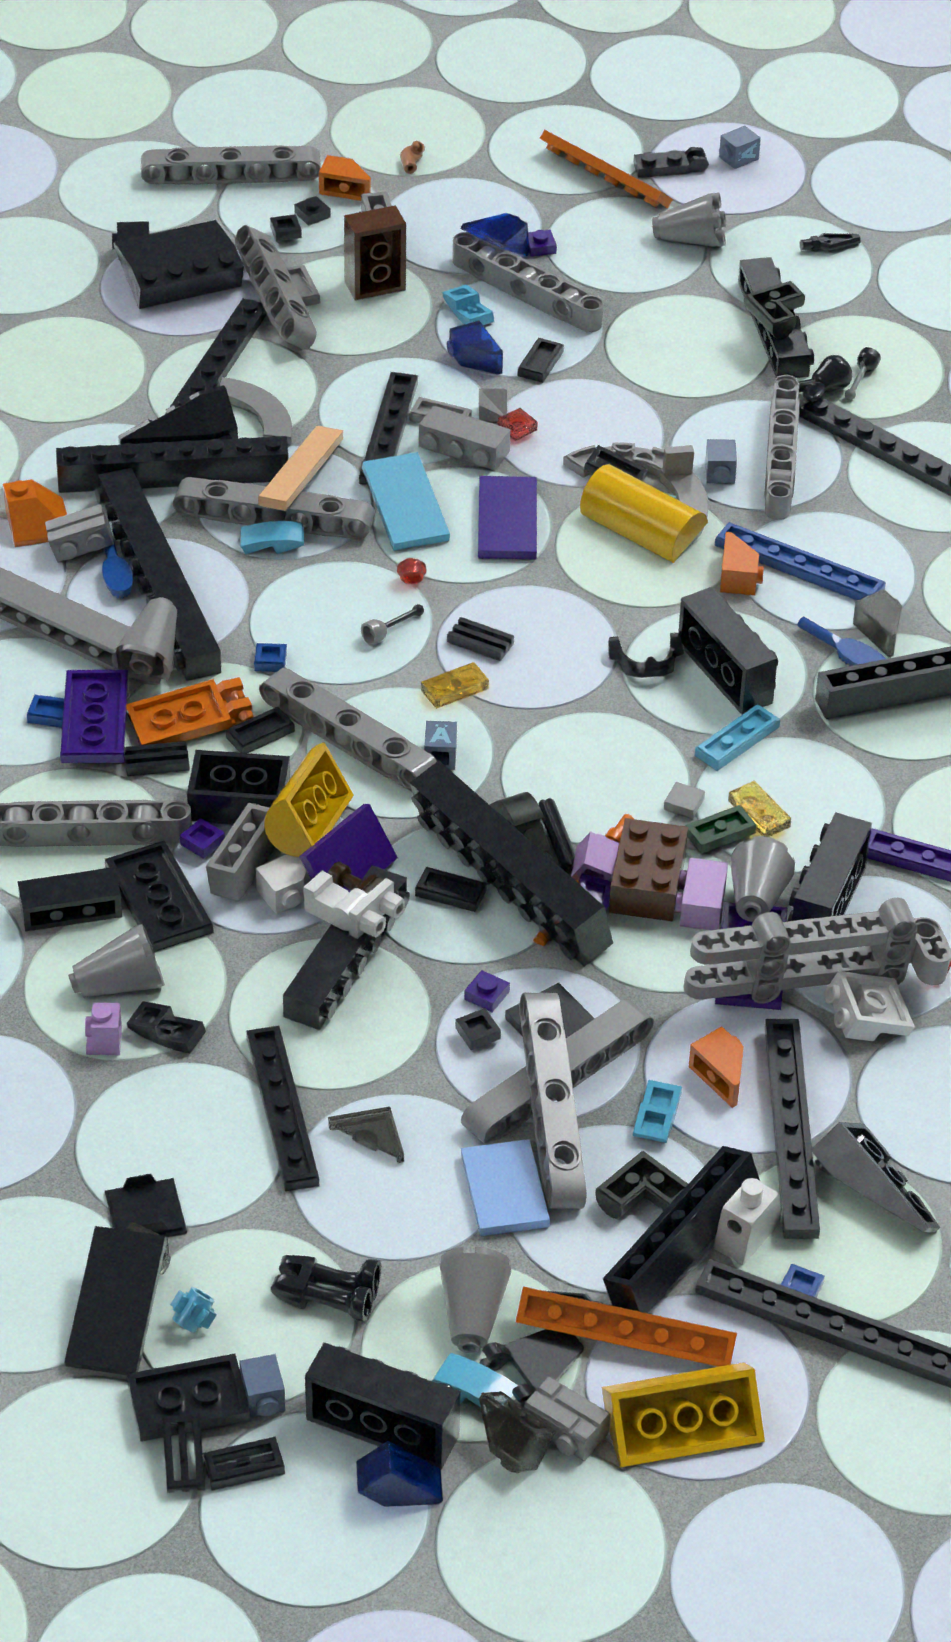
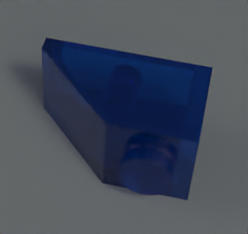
[447,321,503,375]
[356,1441,443,1507]

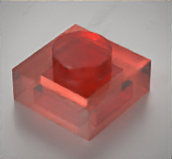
[498,408,538,441]

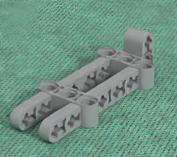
[683,898,951,1003]

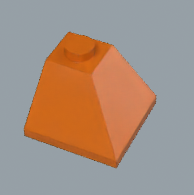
[3,479,67,547]

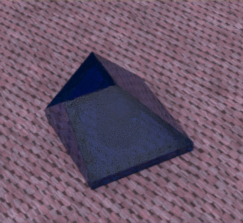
[460,213,530,256]

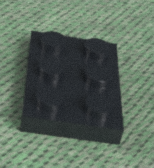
[127,1353,250,1442]

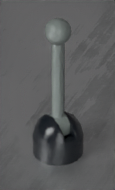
[845,347,881,400]

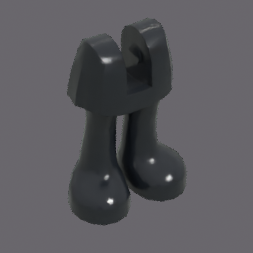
[270,1255,381,1321]

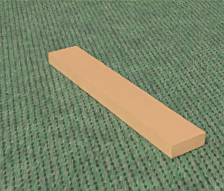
[258,426,343,511]

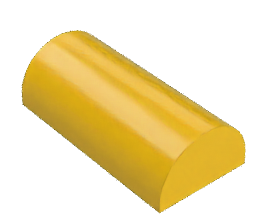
[580,464,708,563]
[264,742,354,857]

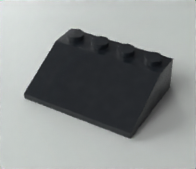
[114,220,244,309]

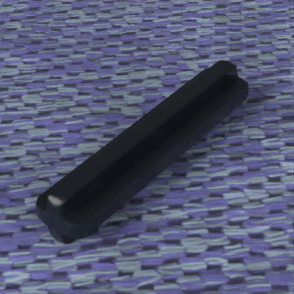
[538,798,575,873]

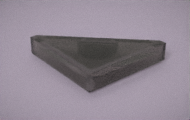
[328,1106,404,1163]

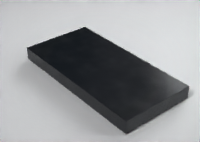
[105,840,214,952]
[64,1226,167,1375]

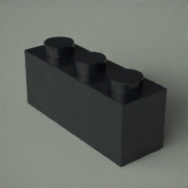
[17,867,122,932]

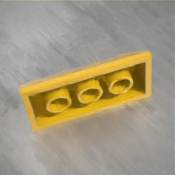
[602,1362,765,1467]

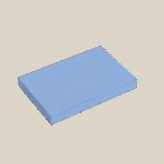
[461,1139,550,1237]

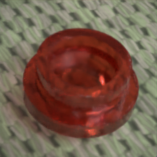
[397,557,427,584]

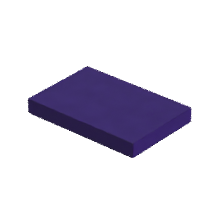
[299,804,398,892]

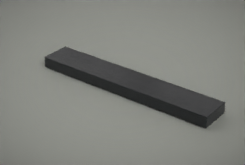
[359,372,418,485]
[246,1025,319,1192]

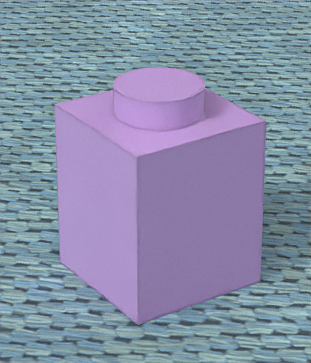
[571,832,619,881]

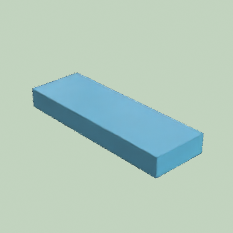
[694,704,780,771]

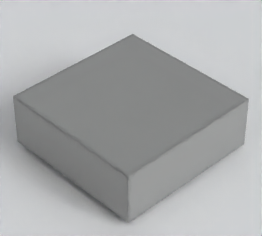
[662,445,694,476]
[664,782,705,819]

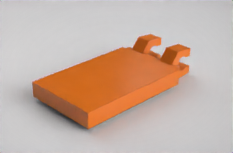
[127,677,254,745]

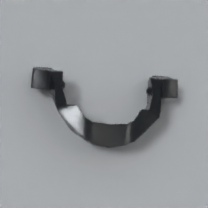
[608,633,684,678]

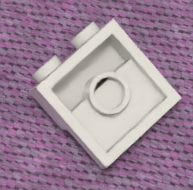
[825,971,915,1041]

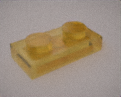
[421,662,489,709]
[728,780,791,837]

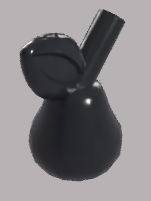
[799,355,852,401]

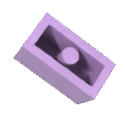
[675,858,728,930]

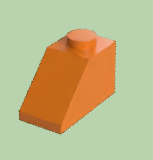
[319,155,371,201]
[720,532,764,595]
[689,1026,744,1108]

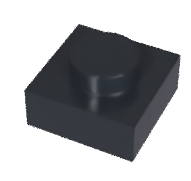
[294,196,331,226]
[270,214,302,242]
[455,1008,501,1050]

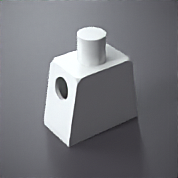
[714,1178,780,1265]

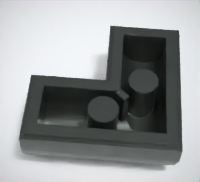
[744,281,805,339]
[595,1151,688,1219]

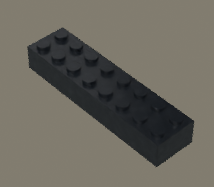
[410,761,613,967]

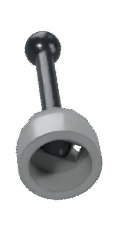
[361,604,424,645]

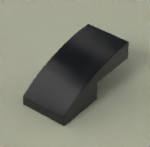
[126,1001,206,1054]

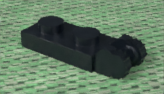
[633,147,709,178]

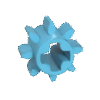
[170,1287,217,1333]

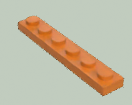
[539,129,673,208]
[516,1286,737,1367]

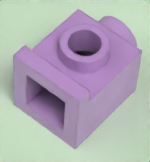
[85,1003,122,1055]

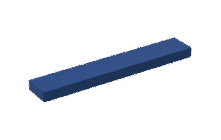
[715,522,886,606]

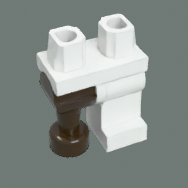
[303,861,405,939]

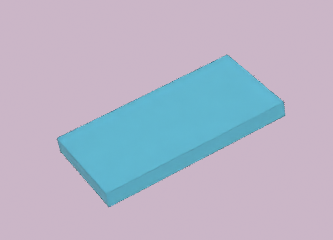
[362,452,450,551]

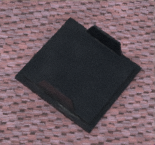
[105,1173,187,1237]

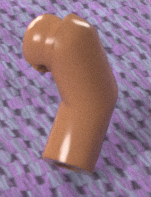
[400,141,425,174]

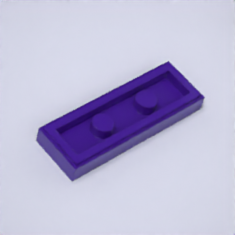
[868,828,951,882]

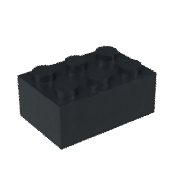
[187,750,290,824]

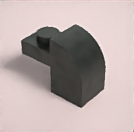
[490,792,550,852]

